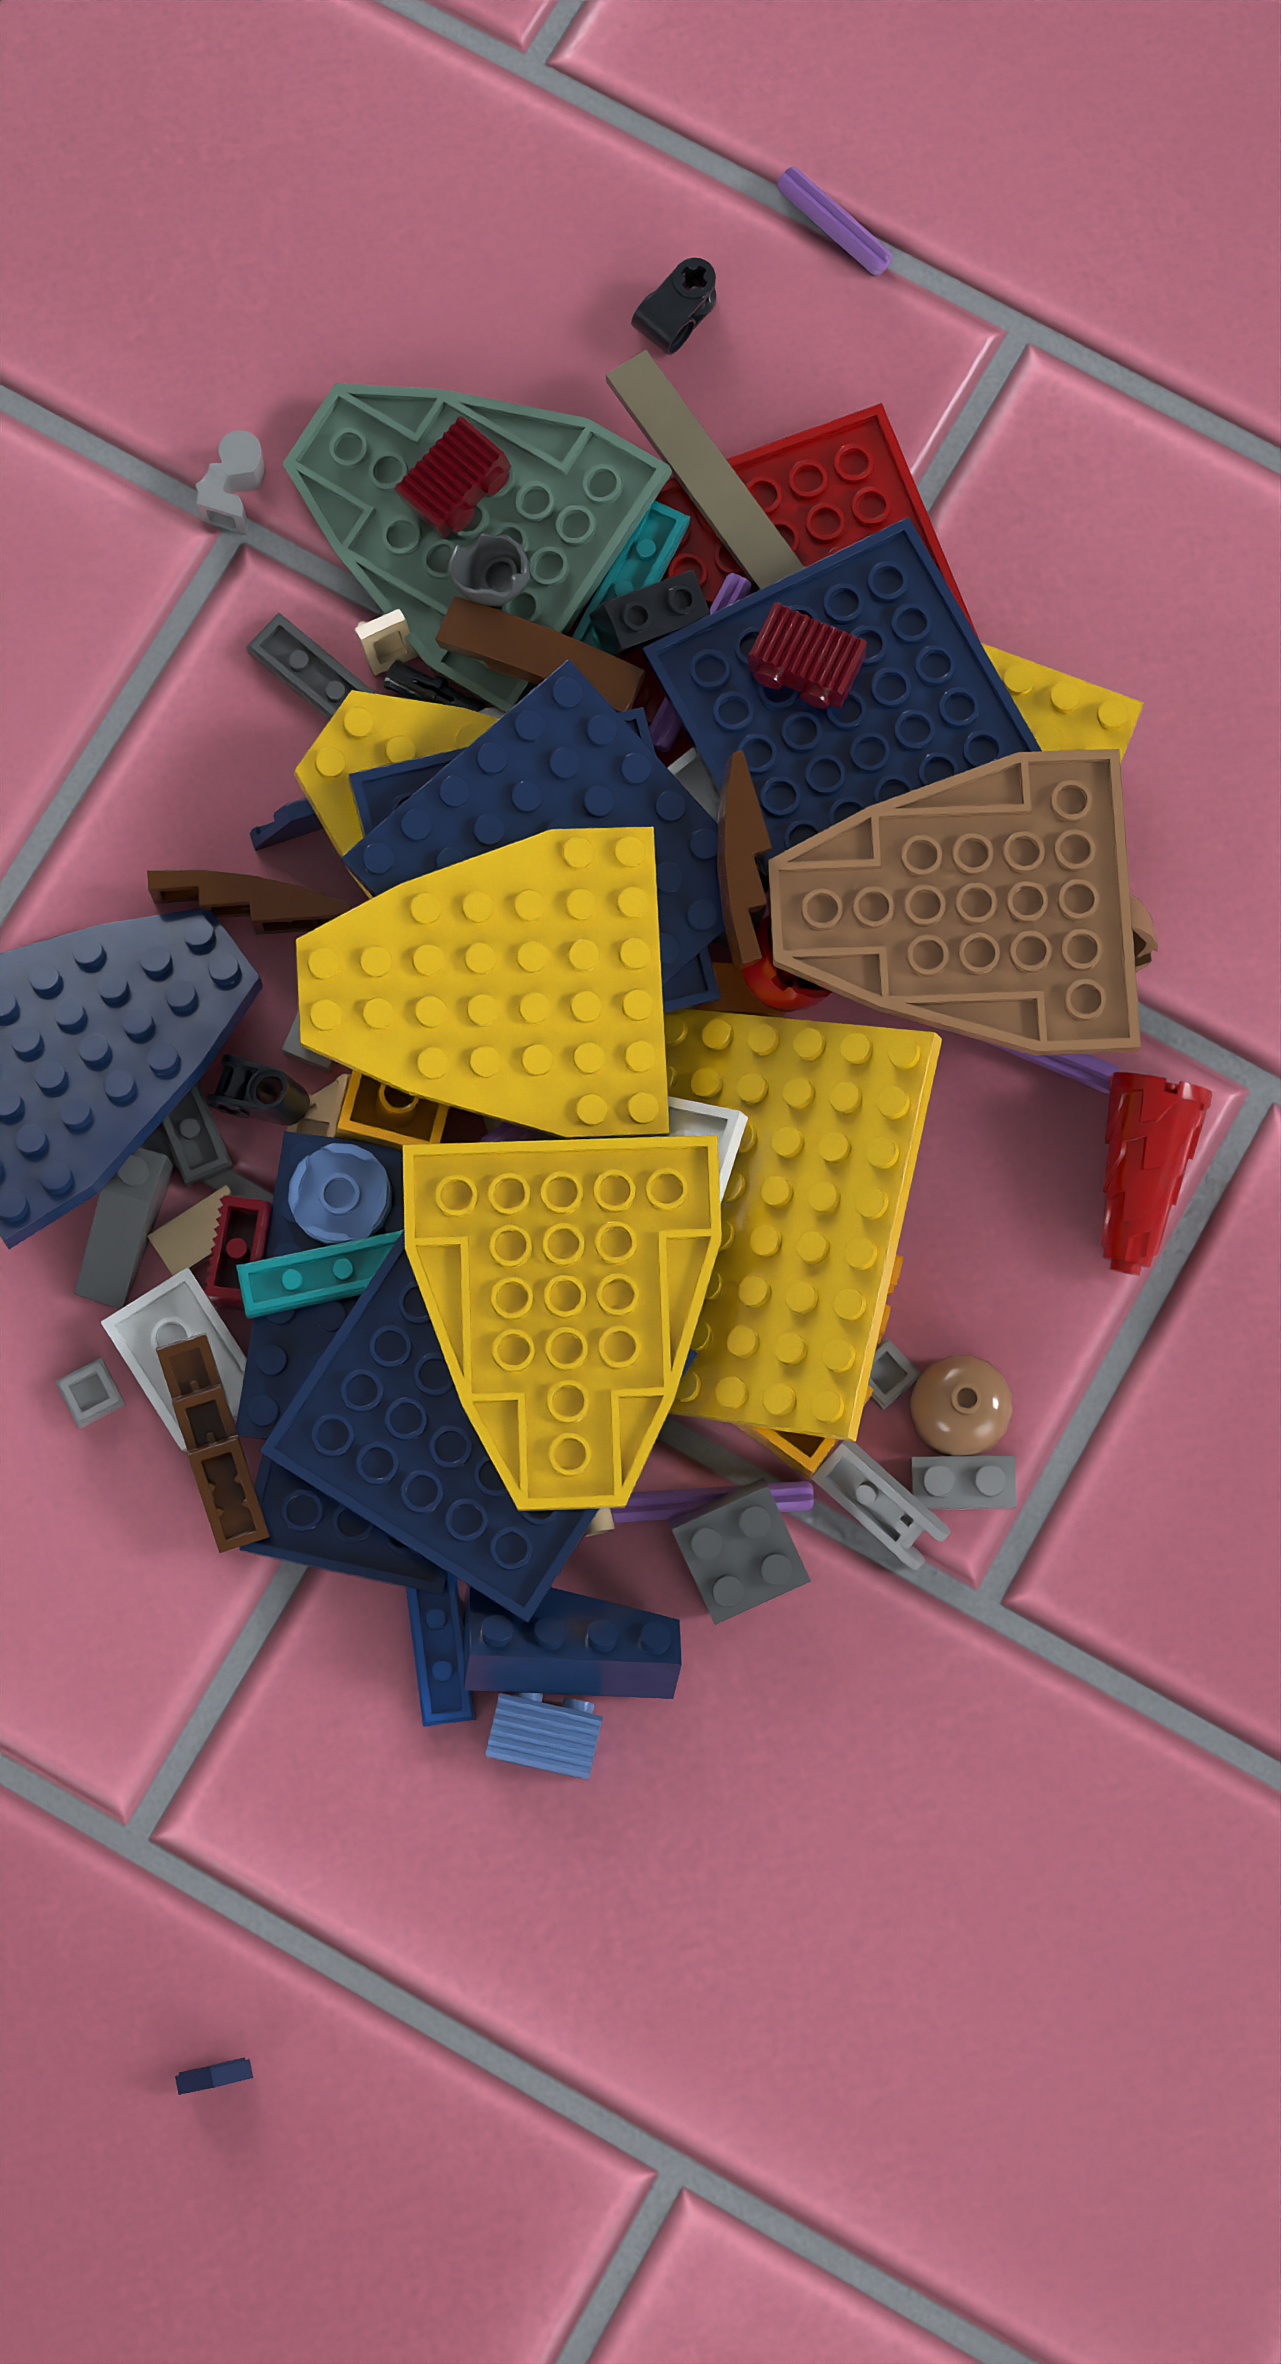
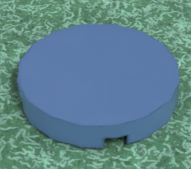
[288,1143,393,1246]

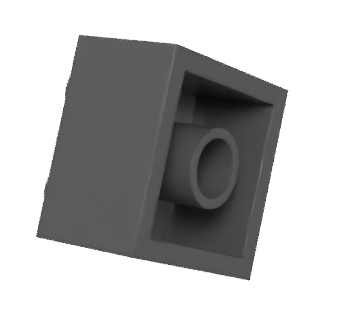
[669,1477,811,1625]

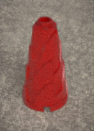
[1101,1072,1213,1276]

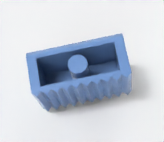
[485,1692,603,1780]

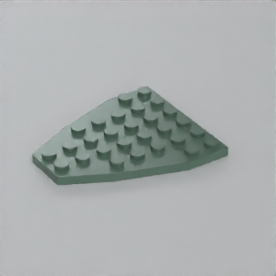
[282,383,672,713]

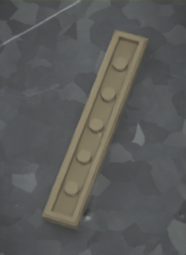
[606,350,805,591]

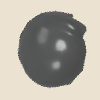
[448,533,531,608]

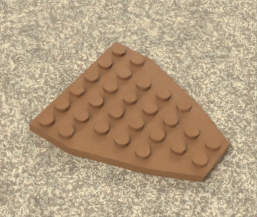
[767,749,1141,1056]

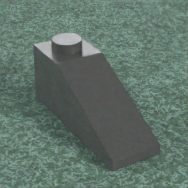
[74,1147,175,1309]

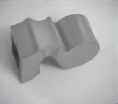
[195,430,265,535]

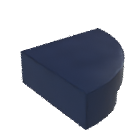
[175,2057,253,2095]

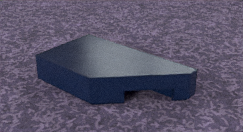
[249,797,324,851]

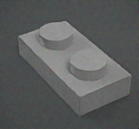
[910,1455,1017,1510]

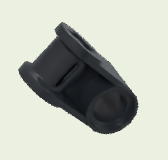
[631,257,717,355]
[206,1054,310,1126]

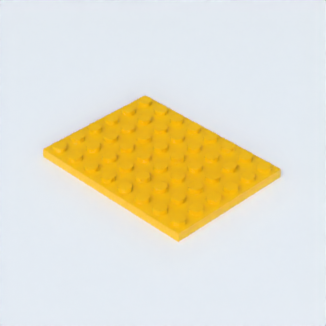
[663,1009,942,1442]

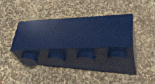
[464,1585,682,1699]

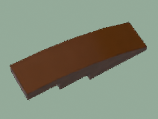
[435,596,647,713]
[717,750,772,971]
[147,870,352,935]
[156,1332,270,1553]

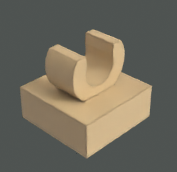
[354,609,419,676]

